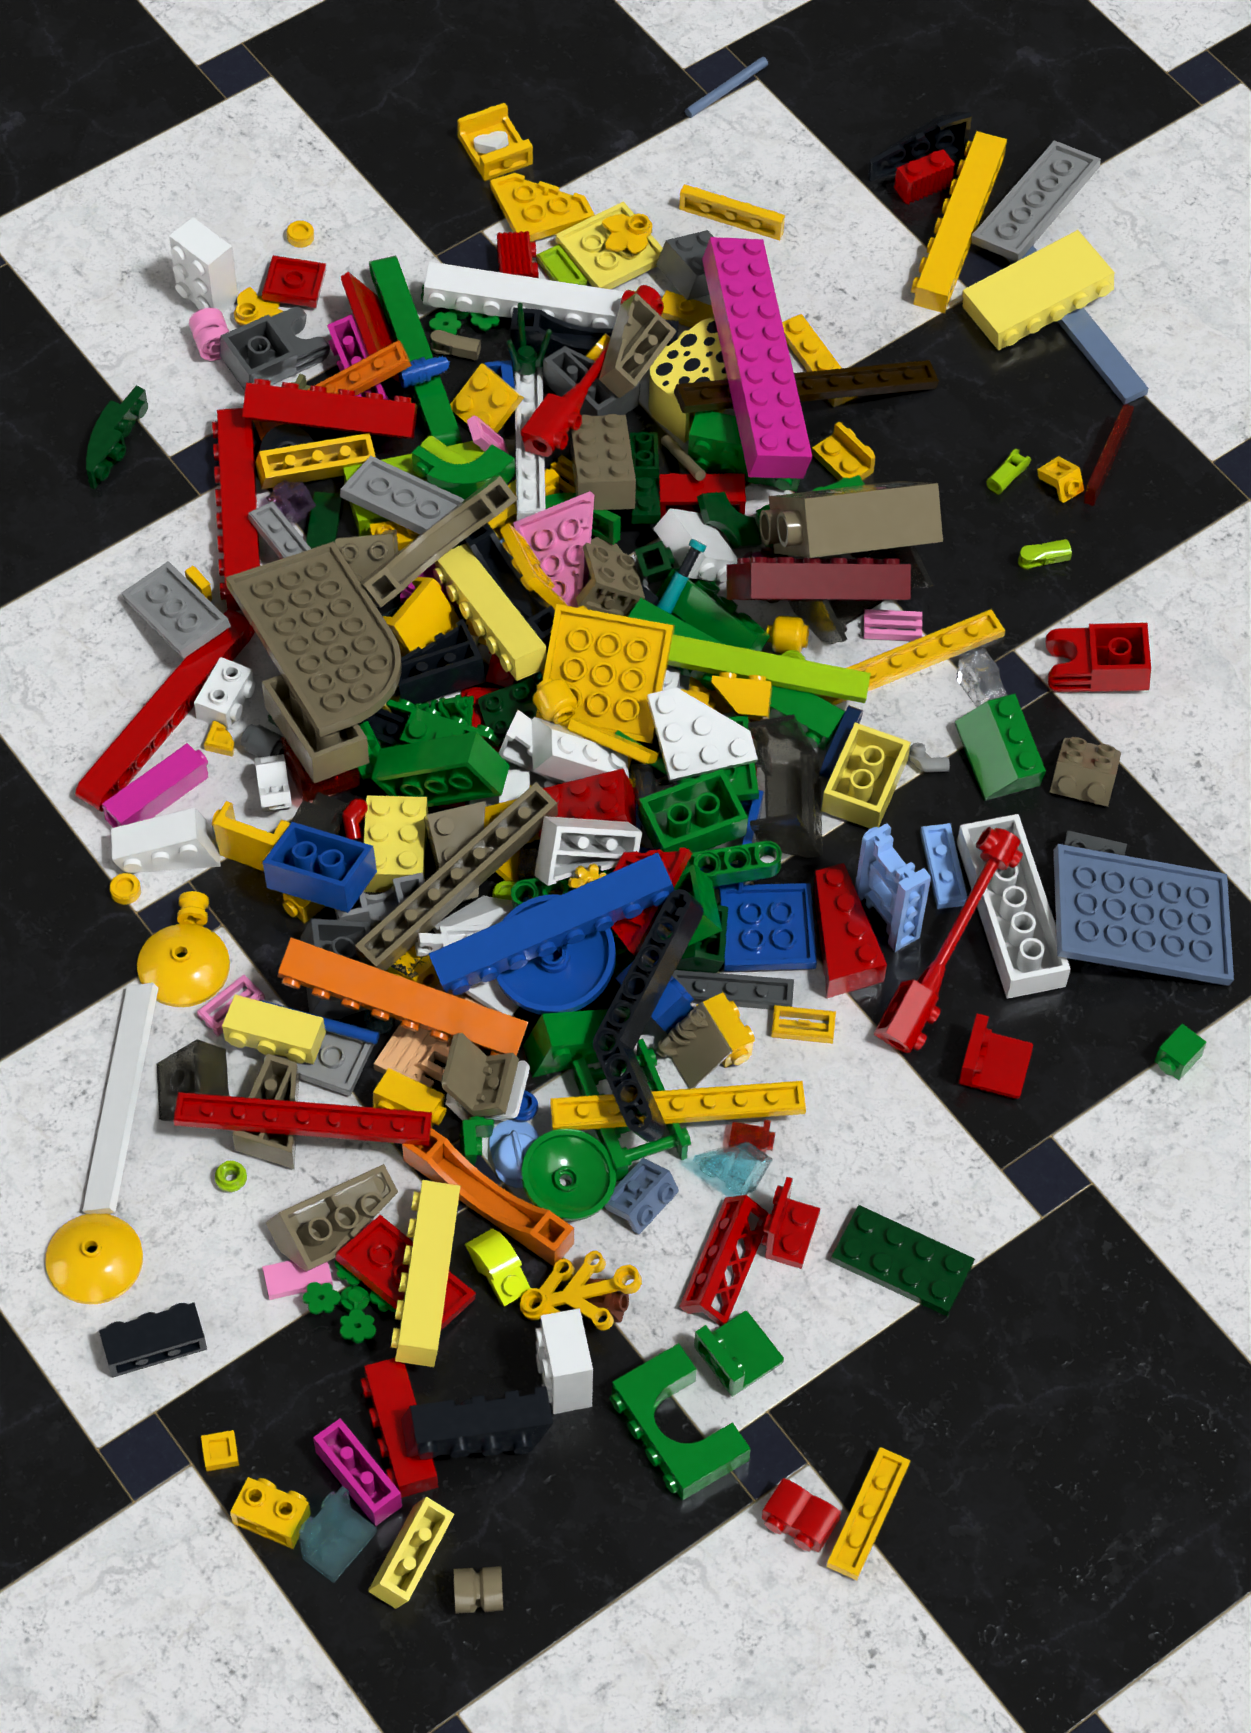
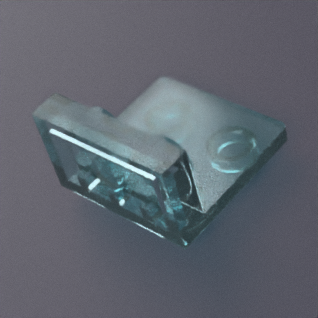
[299,1486,377,1583]

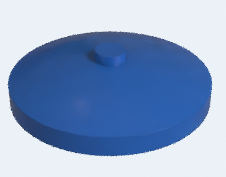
[496,894,616,1015]

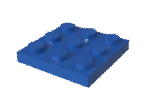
[719,883,817,971]

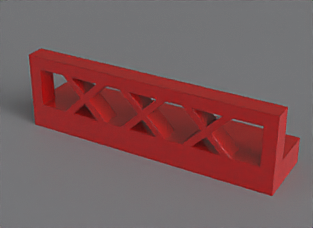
[679,1195,768,1326]

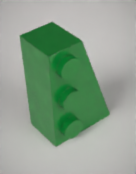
[523,1009,629,1078]

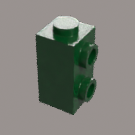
[634,541,675,586]

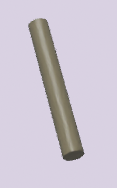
[661,435,706,481]

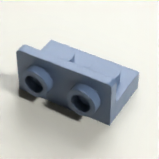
[605,1158,679,1234]

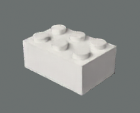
[169,217,238,313]
[535,1308,593,1414]

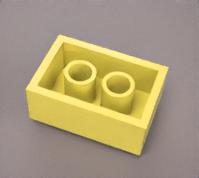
[821,722,911,829]
[364,795,428,892]

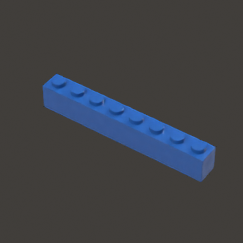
[429,852,675,995]

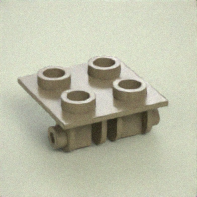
[656,1002,733,1089]

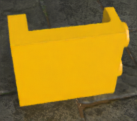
[457,103,533,181]
[382,577,460,658]
[212,801,291,871]

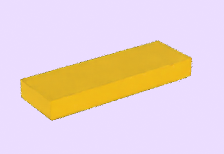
[567,719,659,764]

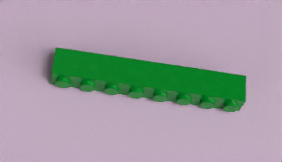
[628,598,845,751]

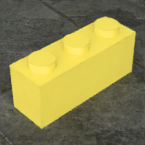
[222,995,326,1065]
[368,1497,454,1609]

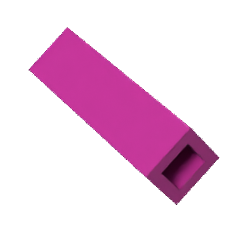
[102,743,209,828]

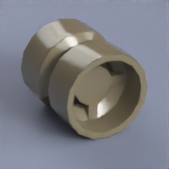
[454,1566,503,1613]

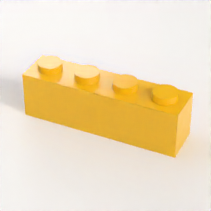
[255,433,376,489]

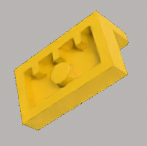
[812,422,876,481]

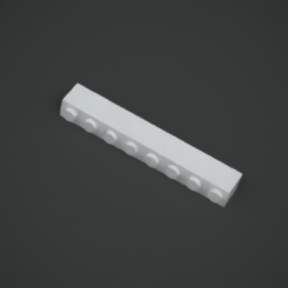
[423,262,624,329]

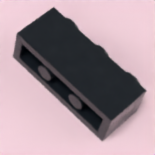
[99,1302,207,1378]

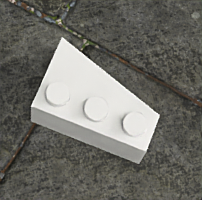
[111,808,221,873]
[534,816,642,886]

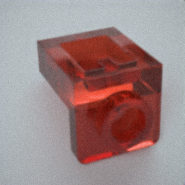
[727,1120,776,1161]

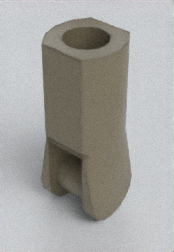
[430,330,481,360]

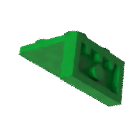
[694,1311,784,1397]

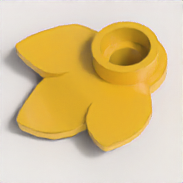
[602,214,652,255]
[234,287,283,326]

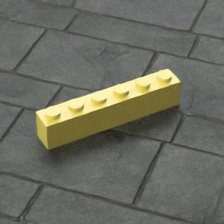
[433,544,547,681]
[391,1180,460,1367]

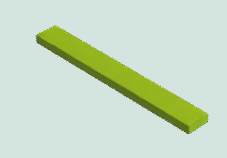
[668,634,871,703]

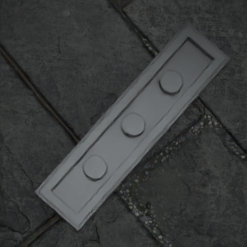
[672,970,794,1010]

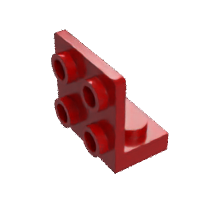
[959,1013,1033,1099]
[761,1177,821,1269]

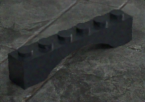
[510,307,679,356]
[461,523,555,653]

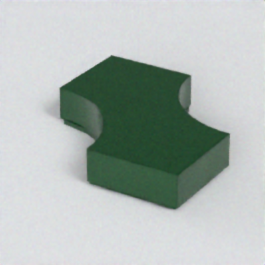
[697,492,762,549]

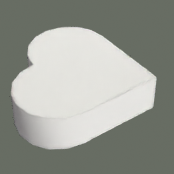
[474,131,509,154]

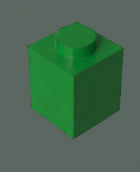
[1155,1023,1207,1080]

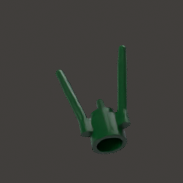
[507,303,552,375]

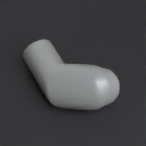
[909,743,950,772]

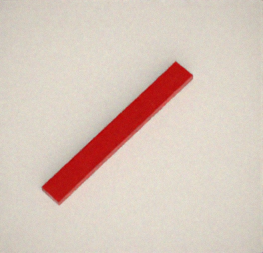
[174,1092,432,1146]

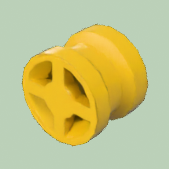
[177,891,209,926]

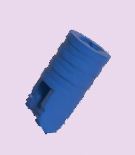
[397,356,450,389]

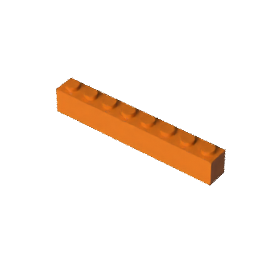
[278,938,528,1056]

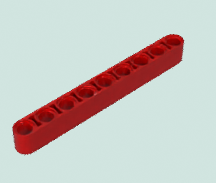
[75,609,255,812]

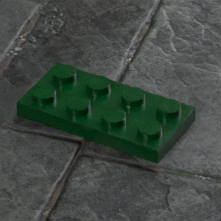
[831,1205,975,1317]

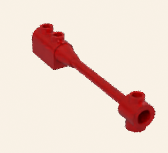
[520,285,664,457]
[873,827,1023,1053]

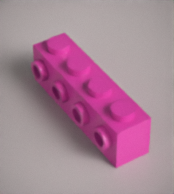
[327,314,388,400]

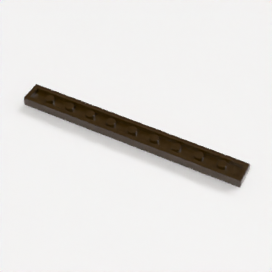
[674,360,939,413]

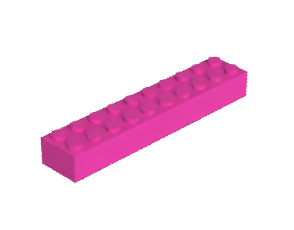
[702,237,813,479]

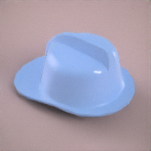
[489,1119,539,1188]

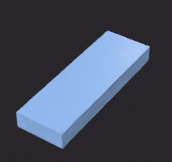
[920,823,967,909]

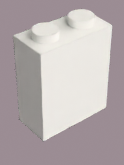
[653,508,738,583]

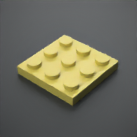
[555,201,663,289]

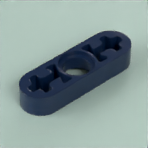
[819,705,863,780]

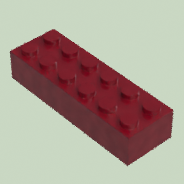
[727,557,911,601]

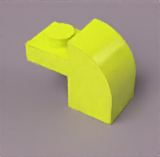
[465,1229,531,1306]

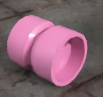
[188,308,229,361]

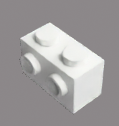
[194,657,256,730]

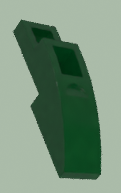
[86,385,148,489]
[629,432,661,524]

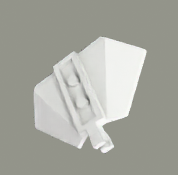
[415,896,519,1016]

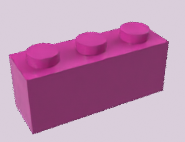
[313,1418,402,1527]

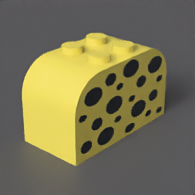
[648,318,727,443]

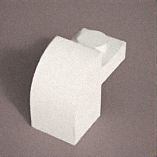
[254,754,292,811]

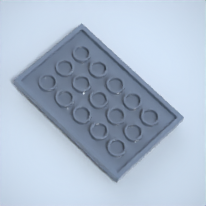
[1053,844,1234,986]

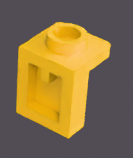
[1037,456,1084,503]

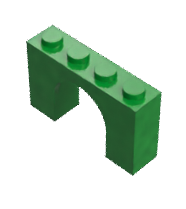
[610,1343,751,1501]

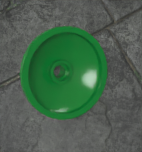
[521,1129,616,1221]

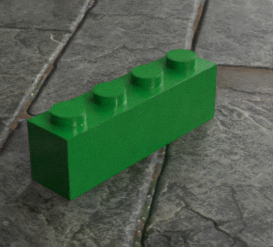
[656,569,770,651]

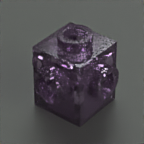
[266,480,316,523]

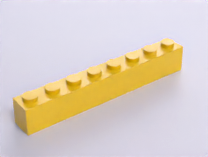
[911,131,1007,313]

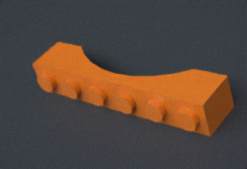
[402,1128,574,1266]

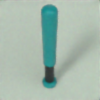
[657,539,707,614]

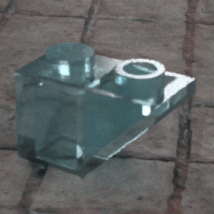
[692,1142,773,1195]

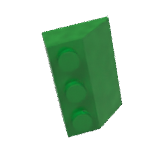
[954,694,1046,801]

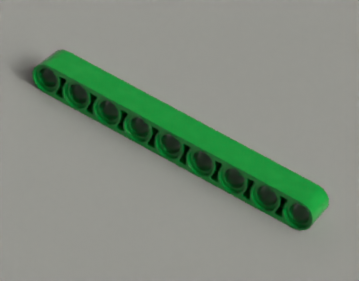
[369,255,462,446]
[511,841,782,908]

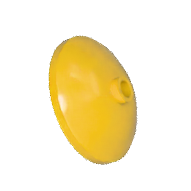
[137,924,230,1007]
[45,1214,143,1304]

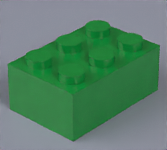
[638,769,748,853]

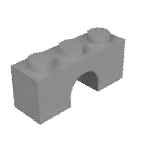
[334,873,425,929]

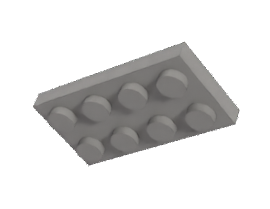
[340,456,465,535]
[121,561,231,659]

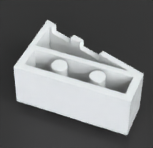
[499,710,567,788]

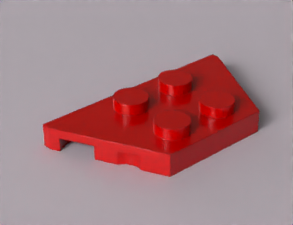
[611,848,692,957]

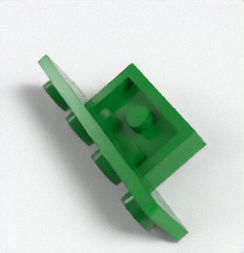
[386,698,500,748]

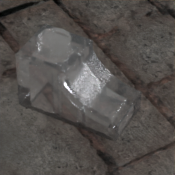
[956,648,1007,707]

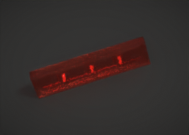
[1084,404,1134,506]

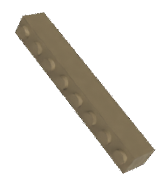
[355,782,558,971]

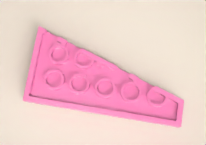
[513,491,595,610]

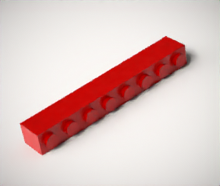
[212,408,260,611]

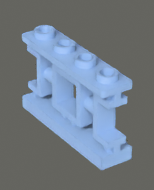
[855,823,931,952]

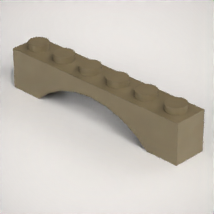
[360,476,518,608]

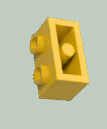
[230,1477,311,1549]

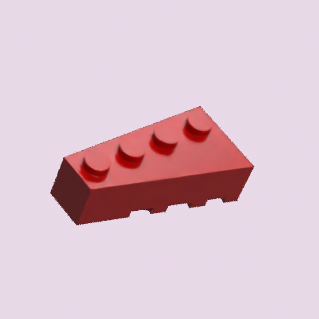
[813,863,887,998]

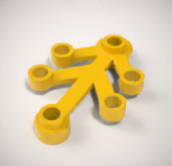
[520,1251,642,1330]

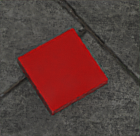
[262,255,326,308]

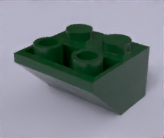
[675,905,728,973]

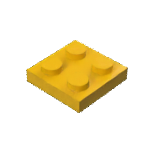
[450,363,524,433]

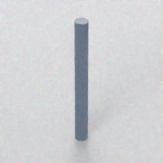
[685,57,768,118]

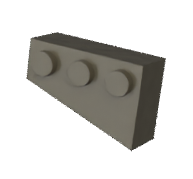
[599,293,677,398]
[424,801,486,903]
[232,1053,299,1169]

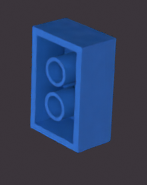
[263,822,377,913]

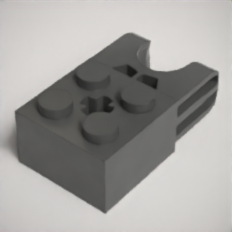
[220,306,330,390]

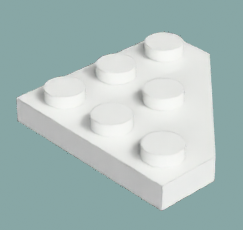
[647,687,758,783]

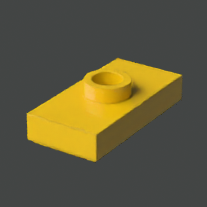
[661,290,714,328]

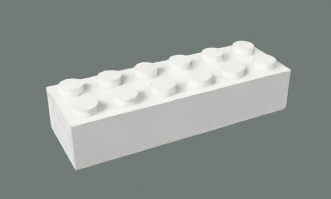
[957,814,1071,999]

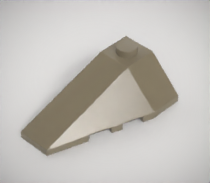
[266,1164,398,1272]

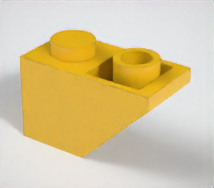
[711,672,772,722]

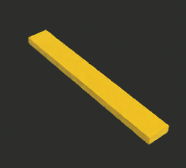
[813,609,1005,705]
[550,1081,806,1130]

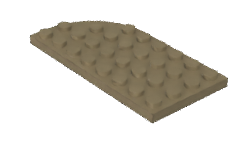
[226,542,402,737]

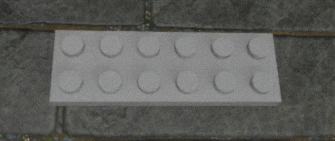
[971,140,1101,262]

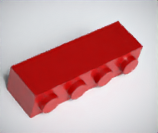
[360,1358,438,1498]

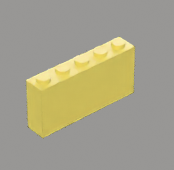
[963,230,1115,351]

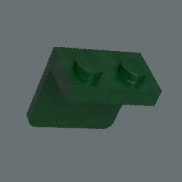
[478,678,537,746]

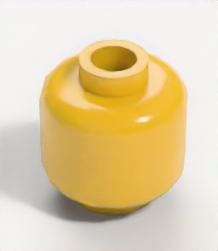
[766,616,809,654]
[533,678,577,724]

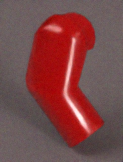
[342,798,368,840]

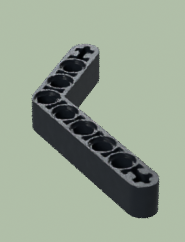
[593,889,704,1142]

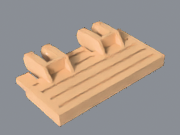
[374,983,484,1088]

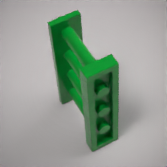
[572,1038,691,1182]

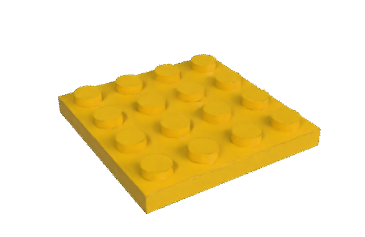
[536,604,675,744]

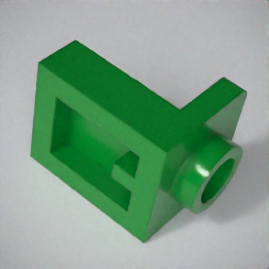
[459,1116,494,1166]

